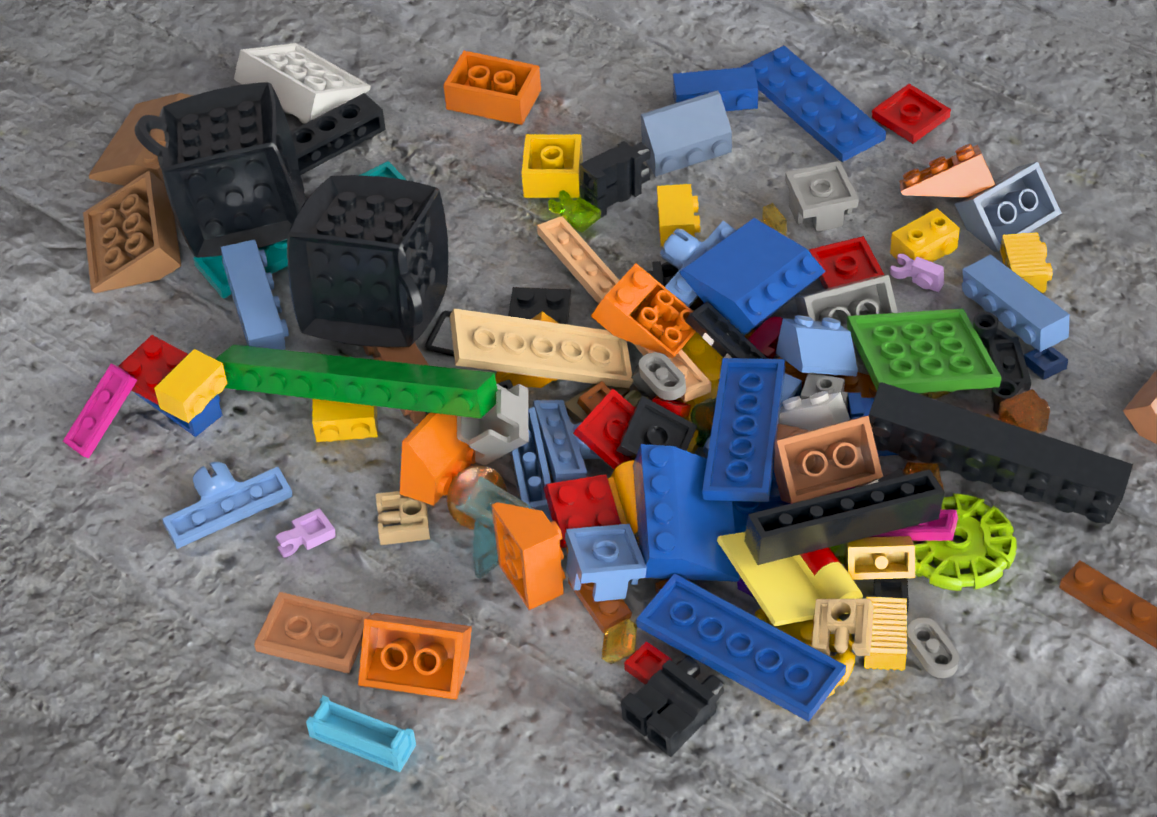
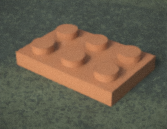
[254,592,372,674]

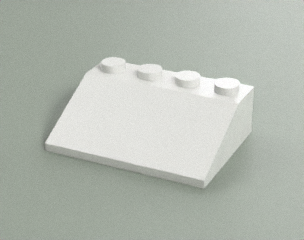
[234,43,371,124]

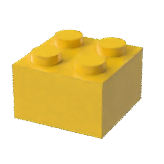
[522,134,583,198]

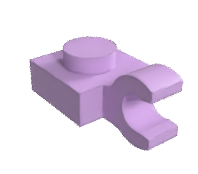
[890,254,944,293]
[276,508,336,558]

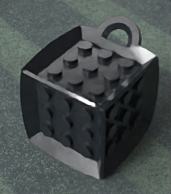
[134,82,306,258]
[287,175,449,348]

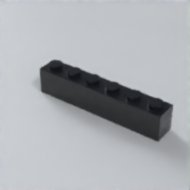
[745,469,945,565]

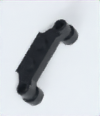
[973,312,1031,416]

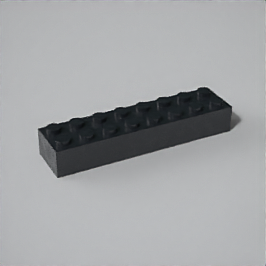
[868,382,1133,524]

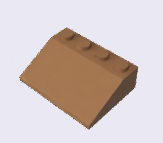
[89,93,194,186]
[83,170,181,293]

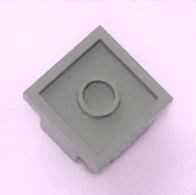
[785,161,859,232]
[457,384,529,466]

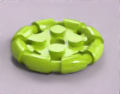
[913,493,1017,591]

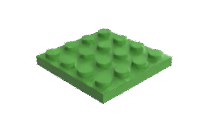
[846,309,1001,394]

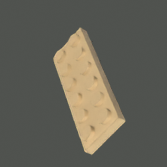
[450,309,634,389]

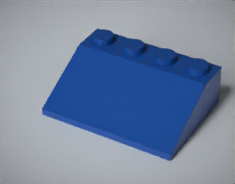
[679,218,826,336]
[633,444,740,582]

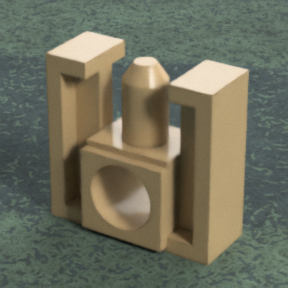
[376,491,430,545]
[812,599,874,656]

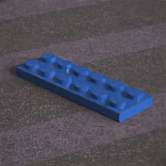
[741,45,886,162]
[702,358,785,502]
[636,573,846,722]

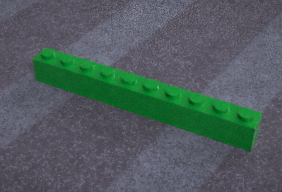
[215,344,498,419]

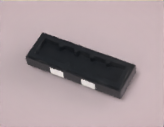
[685,302,768,359]

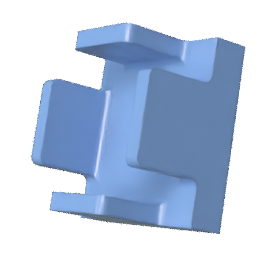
[565,524,647,602]

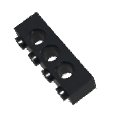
[291,93,386,175]

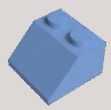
[776,315,858,376]

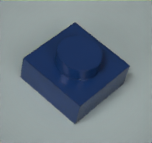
[1024,346,1068,380]

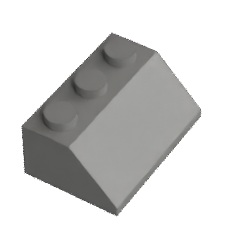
[794,275,898,346]

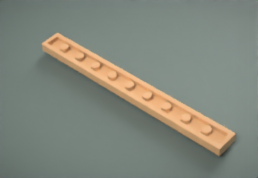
[537,216,711,403]

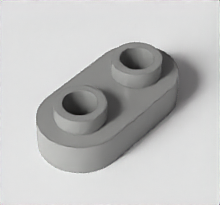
[639,352,686,400]
[907,618,959,678]

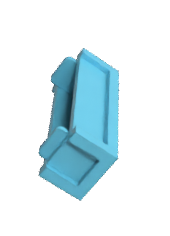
[306,695,416,772]

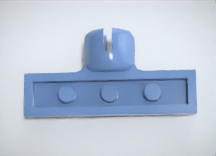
[660,221,736,307]
[532,400,600,483]
[162,462,293,549]

